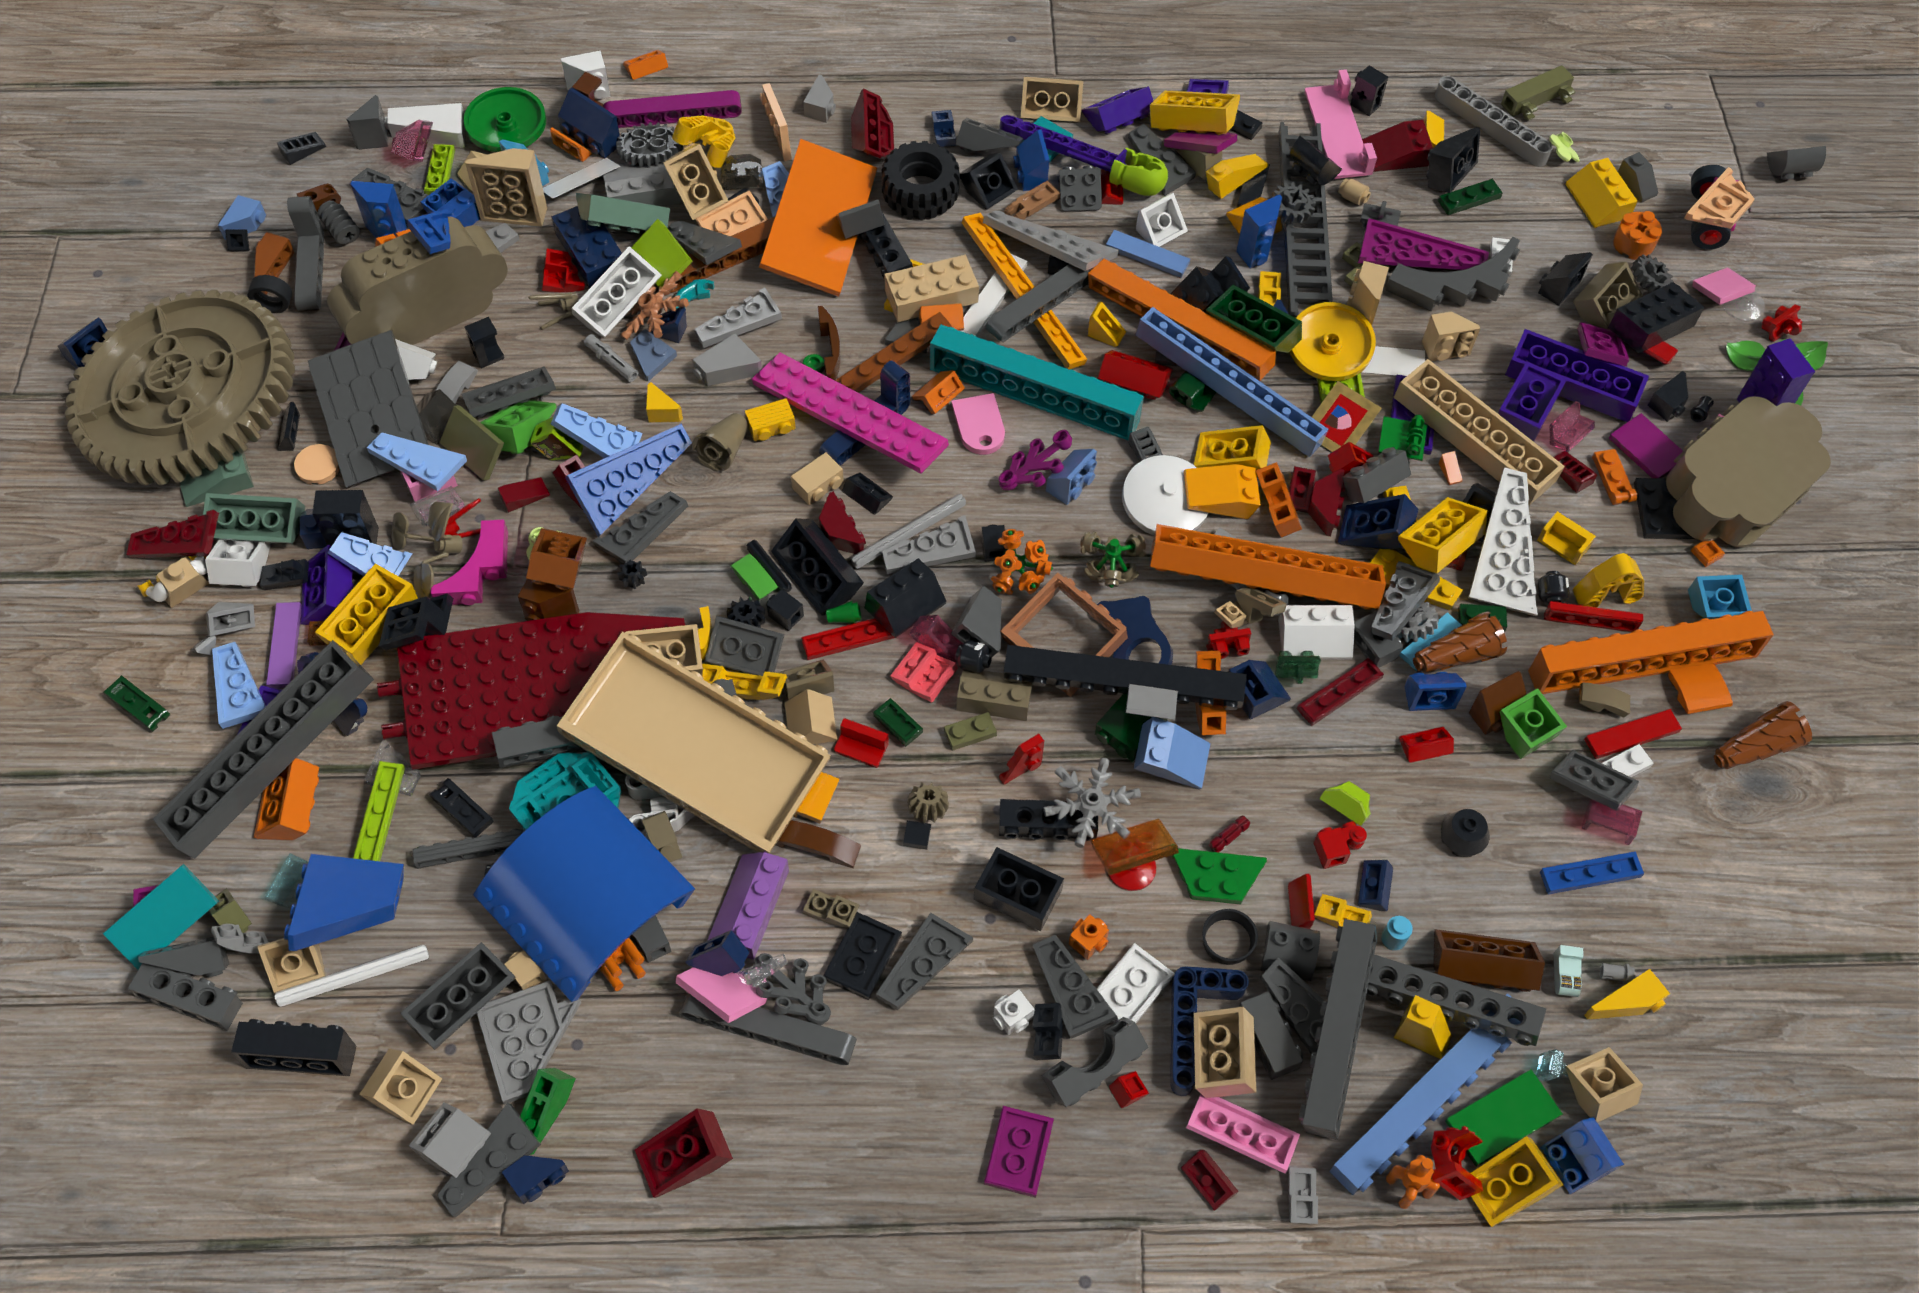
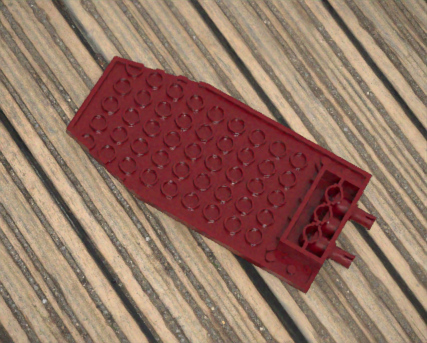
[377,612,685,770]

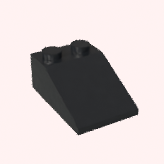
[1426,127,1480,193]

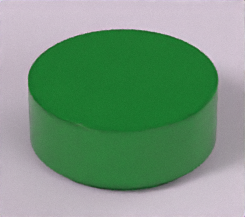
[803,354,825,373]

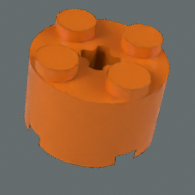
[1613,211,1662,260]

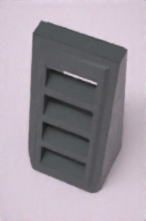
[1128,427,1163,462]

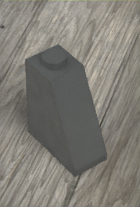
[951,586,1002,657]

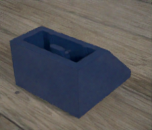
[1229,660,1291,720]

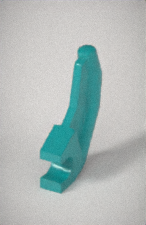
[674,279,715,308]

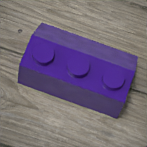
[1081,86,1154,134]
[301,545,354,625]

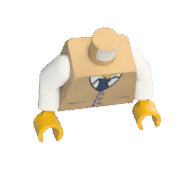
[137,556,209,608]

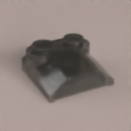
[721,154,764,191]

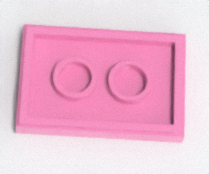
[676,967,767,1023]

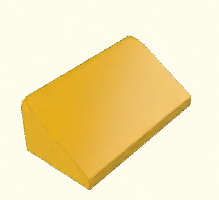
[1424,110,1444,148]

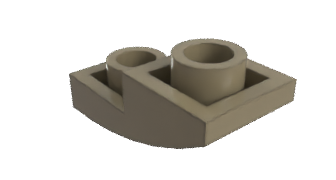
[1579,682,1630,718]
[803,889,860,928]

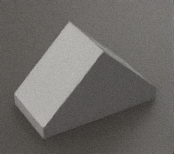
[206,602,255,636]

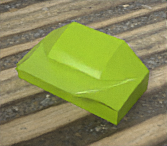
[1320,781,1371,826]

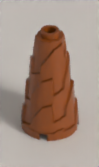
[1413,612,1507,673]
[1714,701,1812,769]

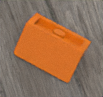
[912,370,965,414]

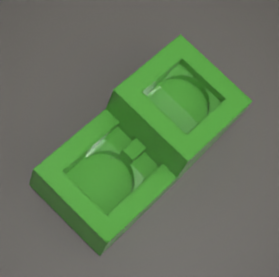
[730,553,778,601]

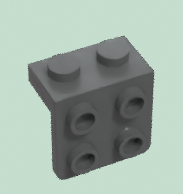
[1057,166,1102,211]

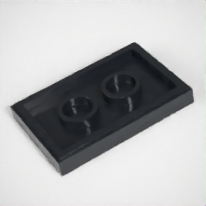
[823,912,902,1000]

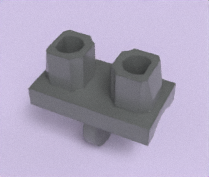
[1360,201,1401,228]

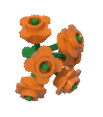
[991,529,1053,595]

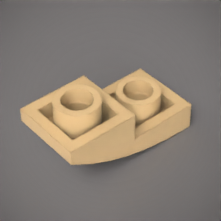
[1214,601,1248,628]

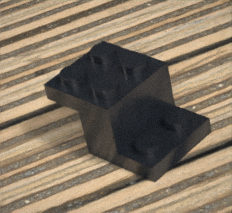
[1171,256,1250,313]
[379,593,454,651]

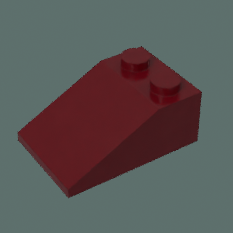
[1362,120,1433,172]
[635,1108,733,1198]

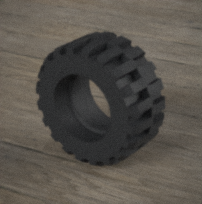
[881,141,960,220]

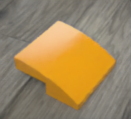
[794,772,840,824]

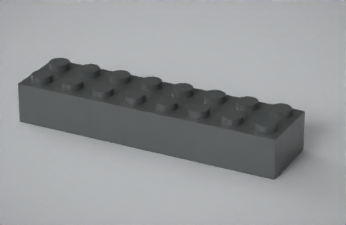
[1299,919,1377,1140]

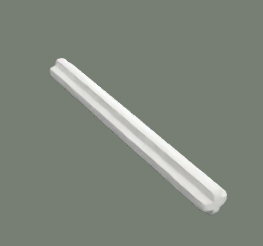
[275,945,429,1007]

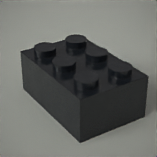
[312,490,379,546]
[974,847,1064,931]

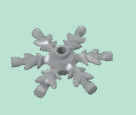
[1043,758,1141,848]

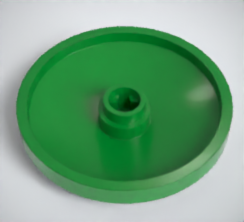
[464,87,546,152]

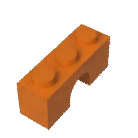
[1256,462,1302,537]

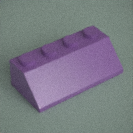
[708,852,789,960]

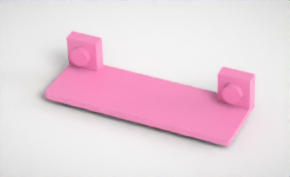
[1305,69,1377,179]

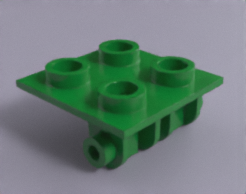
[1378,415,1427,461]

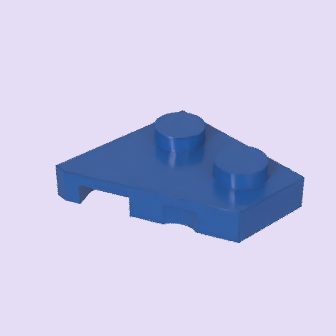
[408,209,451,254]

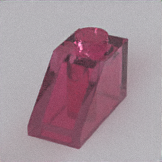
[391,120,433,162]
[909,615,964,662]

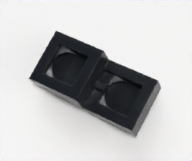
[1033,1003,1062,1060]

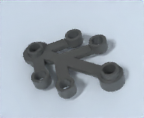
[753,953,831,1025]

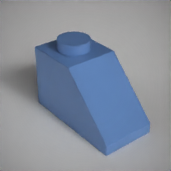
[218,195,266,240]

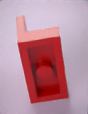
[834,718,889,768]

